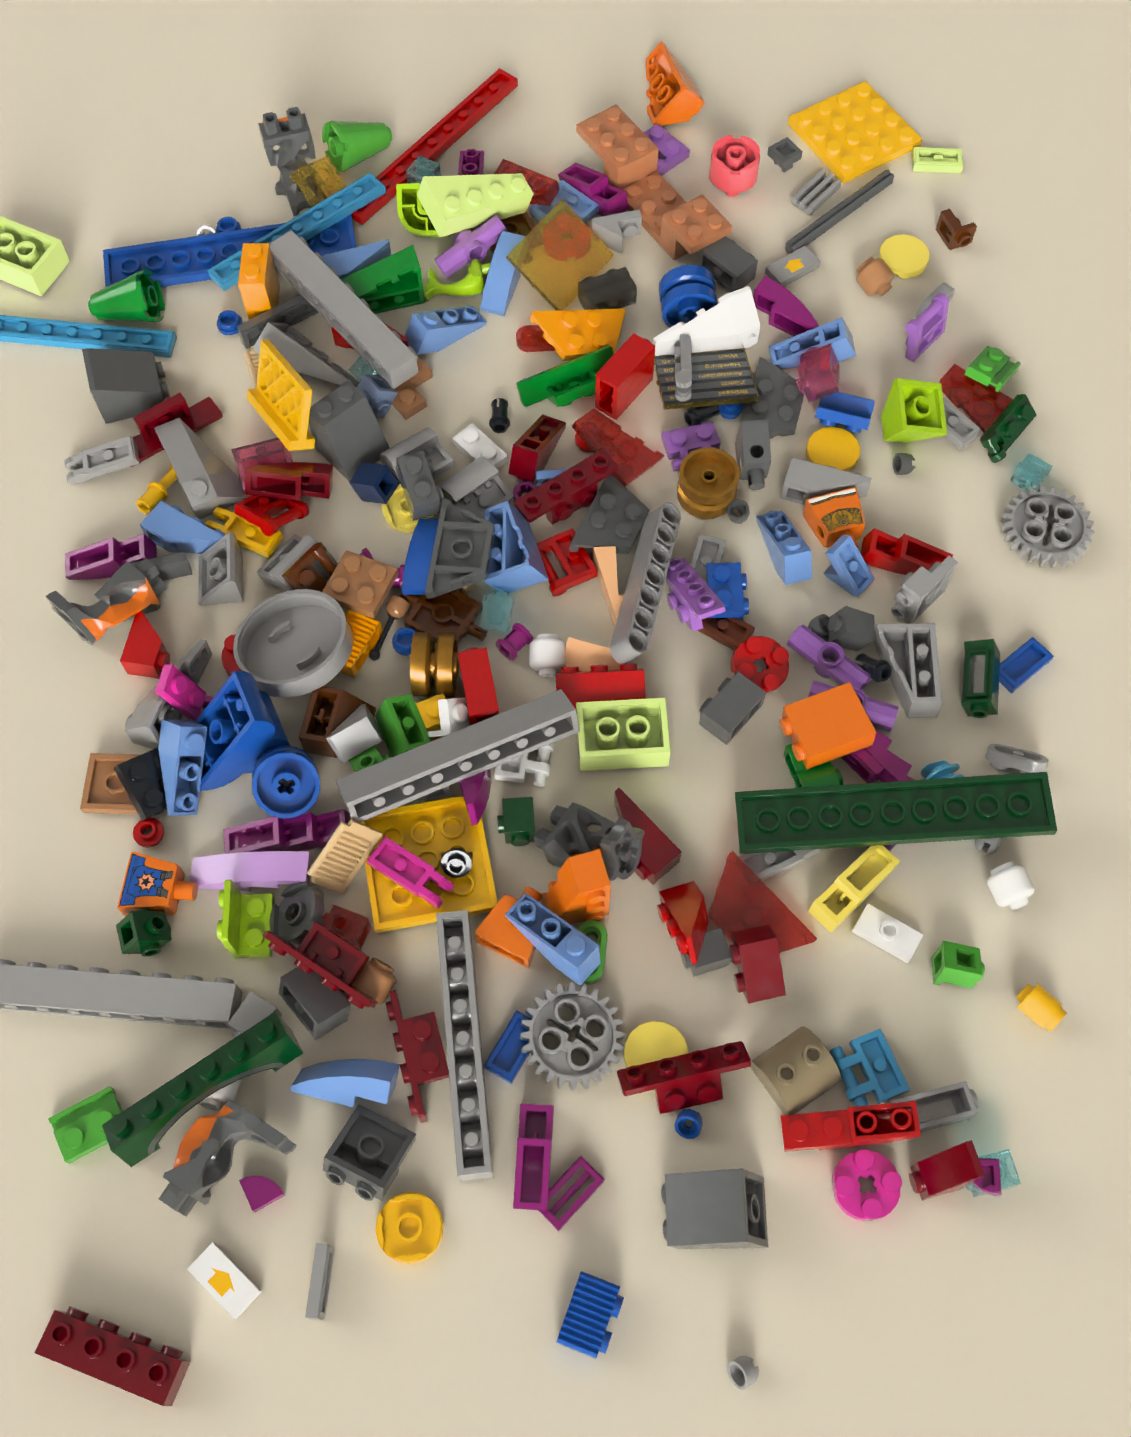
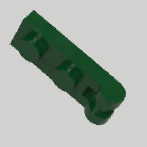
[980,394,1036,463]

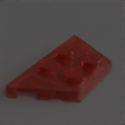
[707,851,817,953]

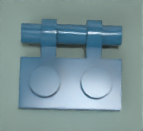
[829,1029,910,1106]

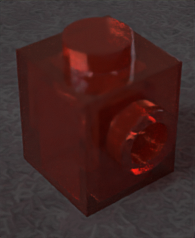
[322,904,372,951]

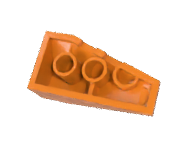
[646,41,705,126]

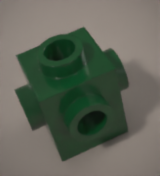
[116,908,172,957]

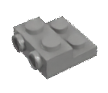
[891,556,958,624]

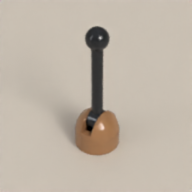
[369,595,410,661]

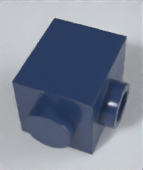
[349,463,399,504]

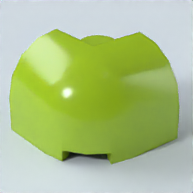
[396,183,450,238]

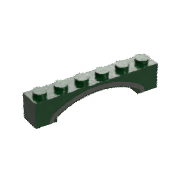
[102,1011,303,1167]

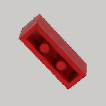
[555,663,646,709]

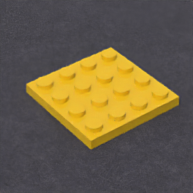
[788,81,922,184]
[360,796,497,933]

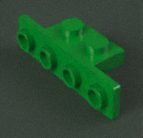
[516,345,614,407]

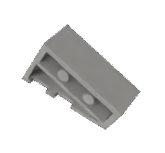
[873,623,942,718]

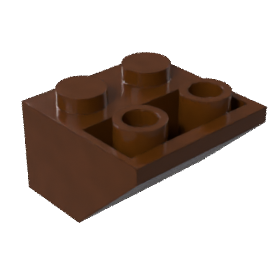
[298,686,376,758]

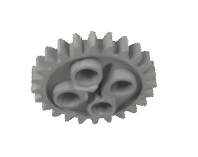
[1000,485,1094,568]
[519,982,625,1091]

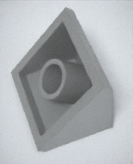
[199,532,243,606]

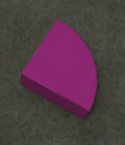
[973,1158,1002,1196]
[239,1176,285,1212]

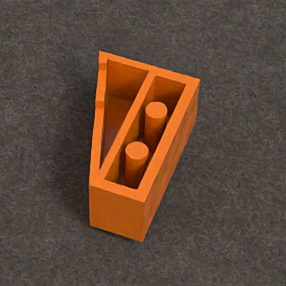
[540,849,611,925]

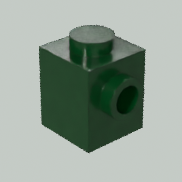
[497,797,535,846]

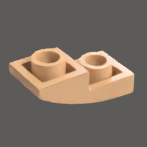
[565,637,620,671]

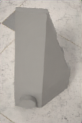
[252,322,360,387]
[154,418,247,519]
[125,639,212,749]

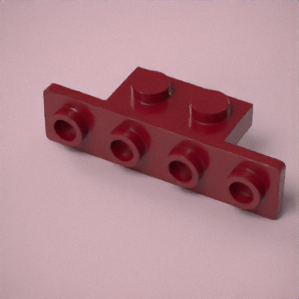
[130,393,223,467]
[514,449,618,525]
[263,922,378,1009]
[385,990,449,1123]
[617,1041,751,1114]

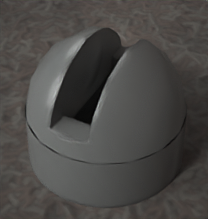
[893,453,915,475]
[727,499,750,524]
[808,614,829,638]

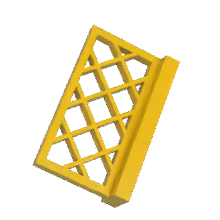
[247,340,315,451]

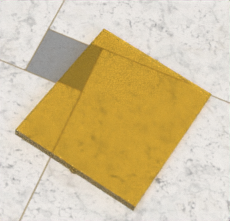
[506,199,614,311]

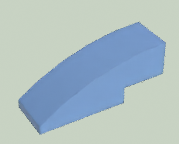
[480,231,528,316]
[290,1059,400,1107]

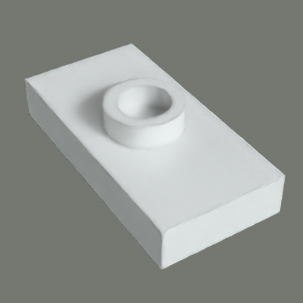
[852,903,923,964]

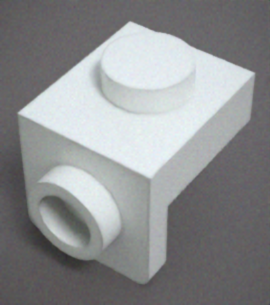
[428,697,468,738]

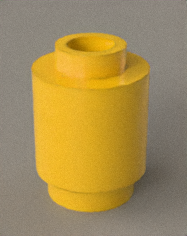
[1016,983,1067,1031]

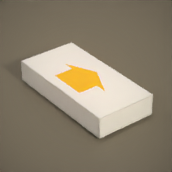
[187,1242,261,1319]

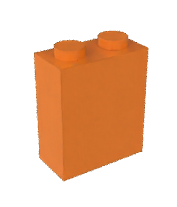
[779,682,876,770]

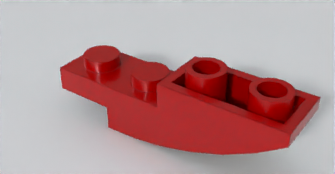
[780,1101,921,1152]

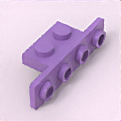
[666,558,726,632]

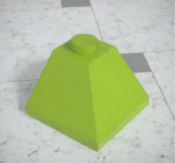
[881,378,947,443]

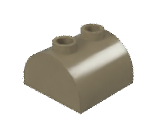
[750,1026,841,1115]

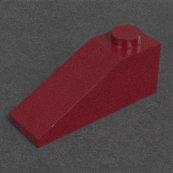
[508,414,566,482]
[614,788,682,885]
[909,1140,985,1201]

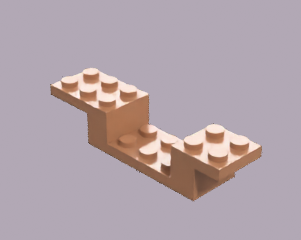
[576,104,732,260]

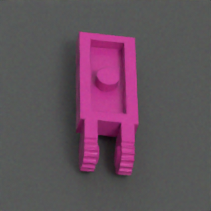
[155,664,214,721]
[366,837,455,908]

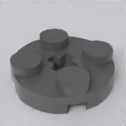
[269,882,324,946]

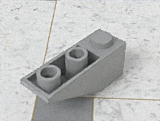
[780,457,872,505]

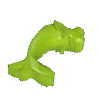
[424,259,491,301]

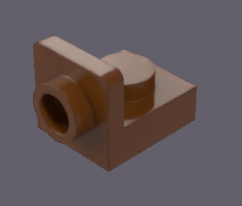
[935,209,977,250]

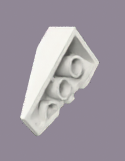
[653,286,760,359]

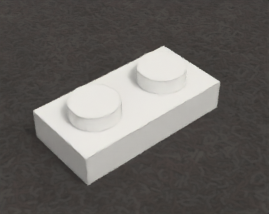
[452,423,508,469]

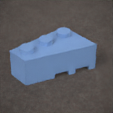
[483,501,549,595]

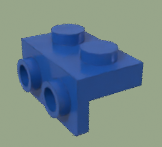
[815,389,875,433]
[706,562,749,620]

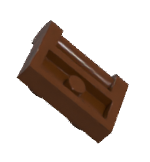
[282,542,337,592]

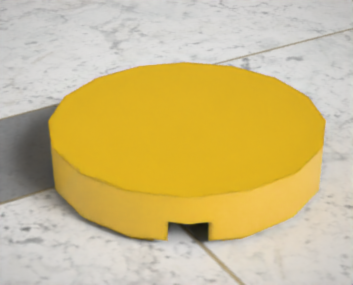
[805,427,860,472]
[375,1192,444,1264]

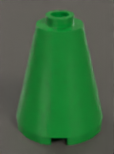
[88,269,165,322]

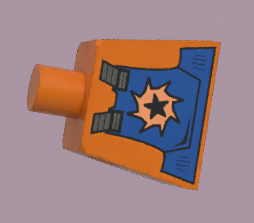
[117,852,198,917]

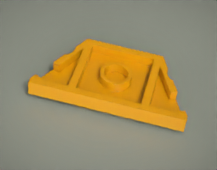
[529,308,625,361]

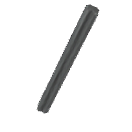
[785,170,894,253]

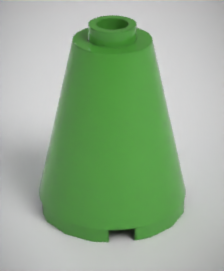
[322,121,392,172]

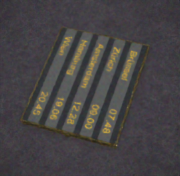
[654,349,759,410]

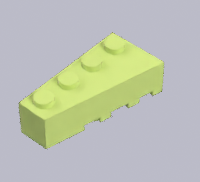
[417,173,534,237]

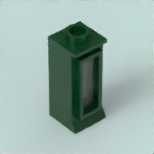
[961,639,1000,718]

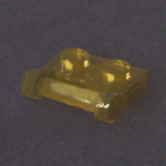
[290,155,347,208]

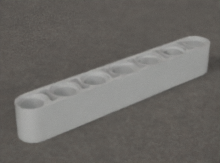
[610,502,681,664]

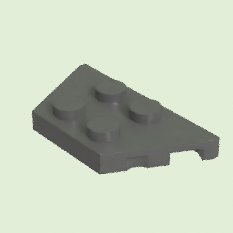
[743,357,806,439]
[569,475,650,554]
[425,499,495,598]

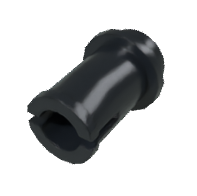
[489,398,510,433]
[684,405,719,426]
[854,653,892,682]

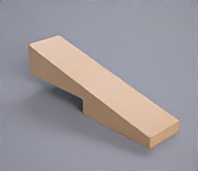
[593,546,624,628]

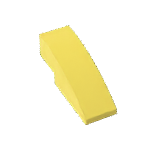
[808,845,900,933]

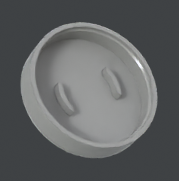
[233,589,353,697]

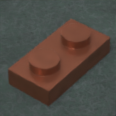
[697,617,755,651]

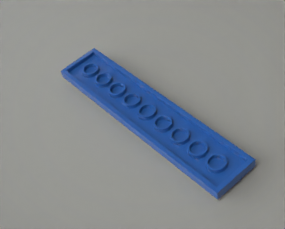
[103,214,357,287]

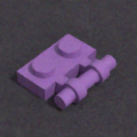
[661,421,724,471]

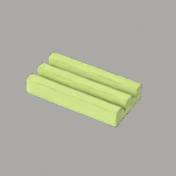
[912,147,963,173]

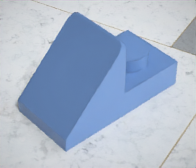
[824,535,875,597]

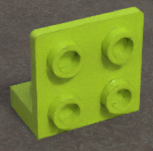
[217,879,275,959]

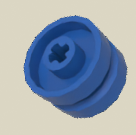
[658,265,718,328]
[252,745,320,819]

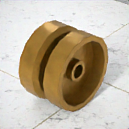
[677,447,740,519]
[410,632,459,697]

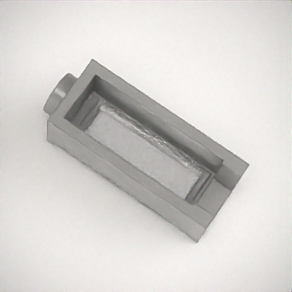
[889,1081,979,1132]

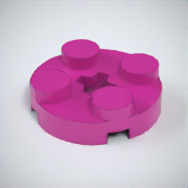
[832,1149,902,1221]

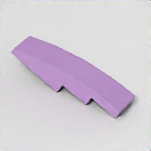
[189,851,311,891]

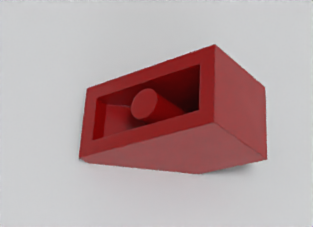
[120,611,170,679]

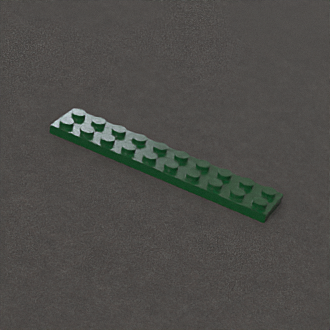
[735,772,1057,854]

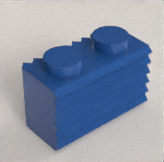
[556,1271,624,1359]

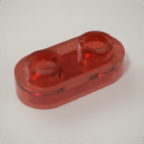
[516,325,555,352]

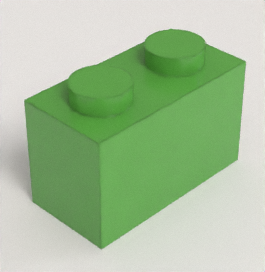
[375,694,431,757]

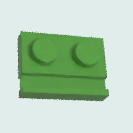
[964,346,1021,392]
[48,1086,123,1164]

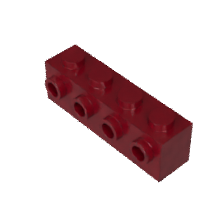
[34,1306,191,1406]

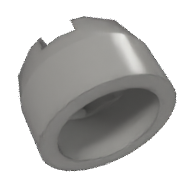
[975,838,1002,854]
[727,1356,759,1390]

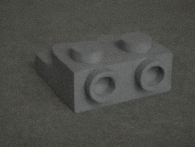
[323,1104,416,1201]

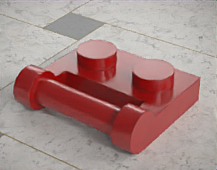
[234,495,309,536]
[536,528,598,596]

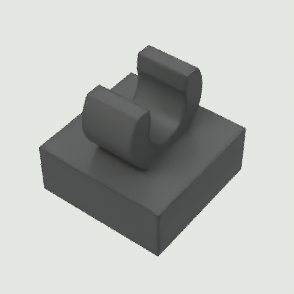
[767,137,803,173]

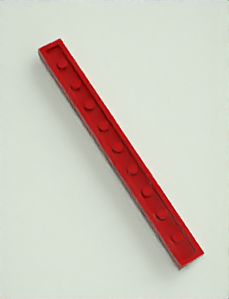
[351,68,518,225]

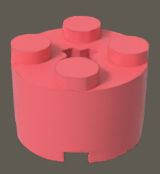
[709,135,760,197]

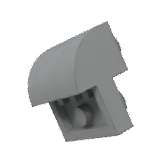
[380,427,454,480]
[440,457,514,519]
[257,534,338,592]

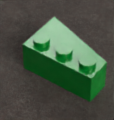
[341,245,425,314]

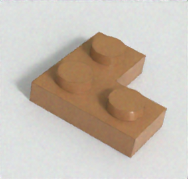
[392,355,433,420]

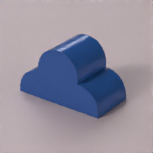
[195,671,290,791]

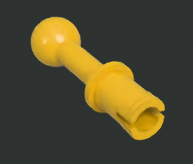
[136,463,177,514]

